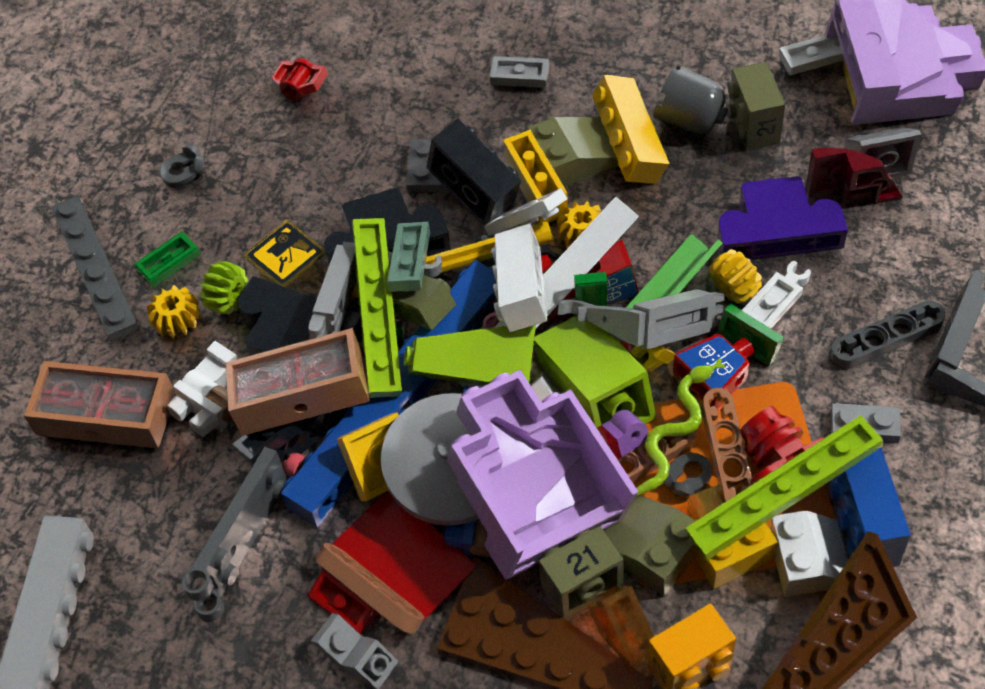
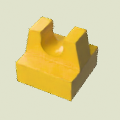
[631,344,675,372]

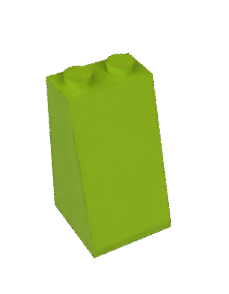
[534,315,657,428]

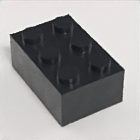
[426,119,521,226]

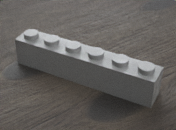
[0,515,94,689]

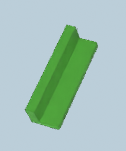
[626,234,723,308]

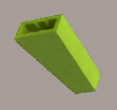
[404,324,536,386]

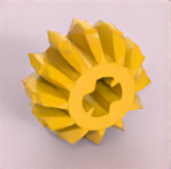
[557,201,601,248]
[709,249,762,304]
[146,285,201,339]

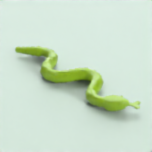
[636,358,725,497]

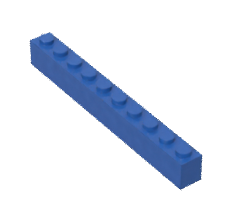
[281,260,497,528]

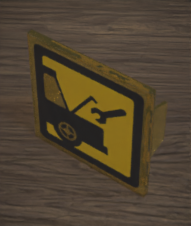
[242,219,326,287]

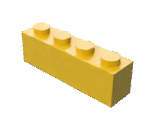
[592,75,669,184]

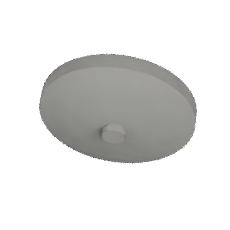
[381,394,479,526]

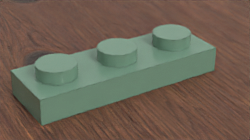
[387,222,430,292]

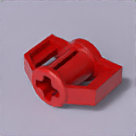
[271,58,328,100]

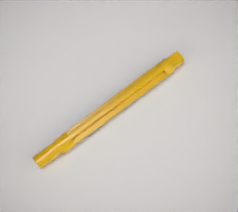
[351,221,553,300]

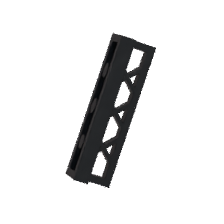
[232,407,348,467]

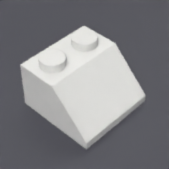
[769,511,848,597]

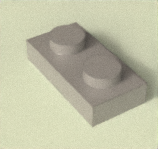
[490,56,549,88]
[831,403,901,443]

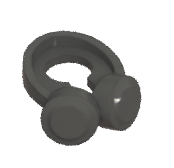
[160,144,204,186]
[664,453,713,498]

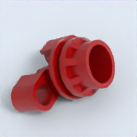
[740,406,824,485]

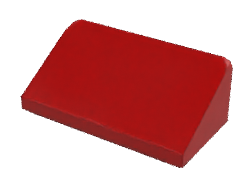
[307,568,380,635]

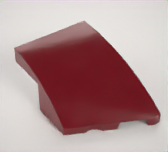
[805,148,902,204]

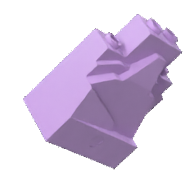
[825,0,985,125]
[447,370,638,580]

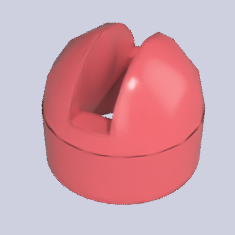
[282,453,306,478]

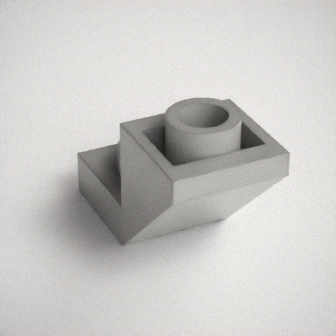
[311,613,399,689]

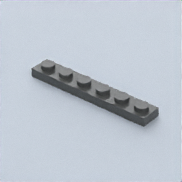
[51,196,140,342]

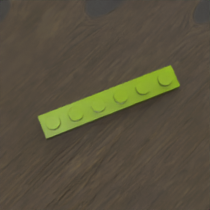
[352,218,402,398]
[685,415,883,560]

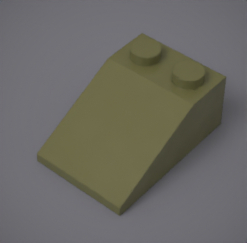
[527,117,619,186]
[603,495,698,597]

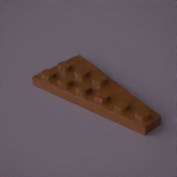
[762,531,917,689]
[437,556,653,689]

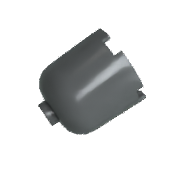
[653,64,728,135]

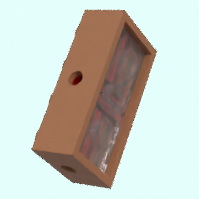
[226,328,370,436]
[24,361,176,449]

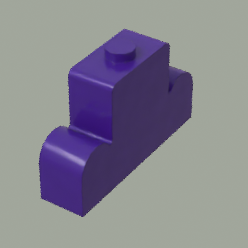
[717,176,848,260]

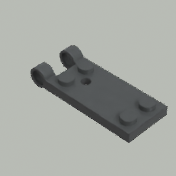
[181,447,287,622]

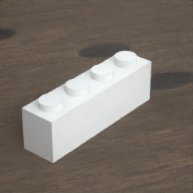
[491,223,547,332]

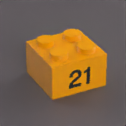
[647,603,737,689]

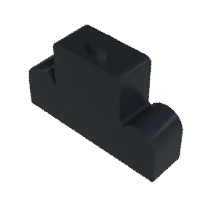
[324,188,451,265]
[238,276,362,356]

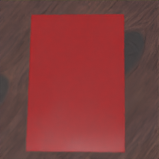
[332,491,478,622]

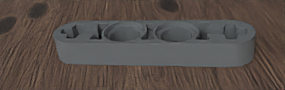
[830,301,946,369]

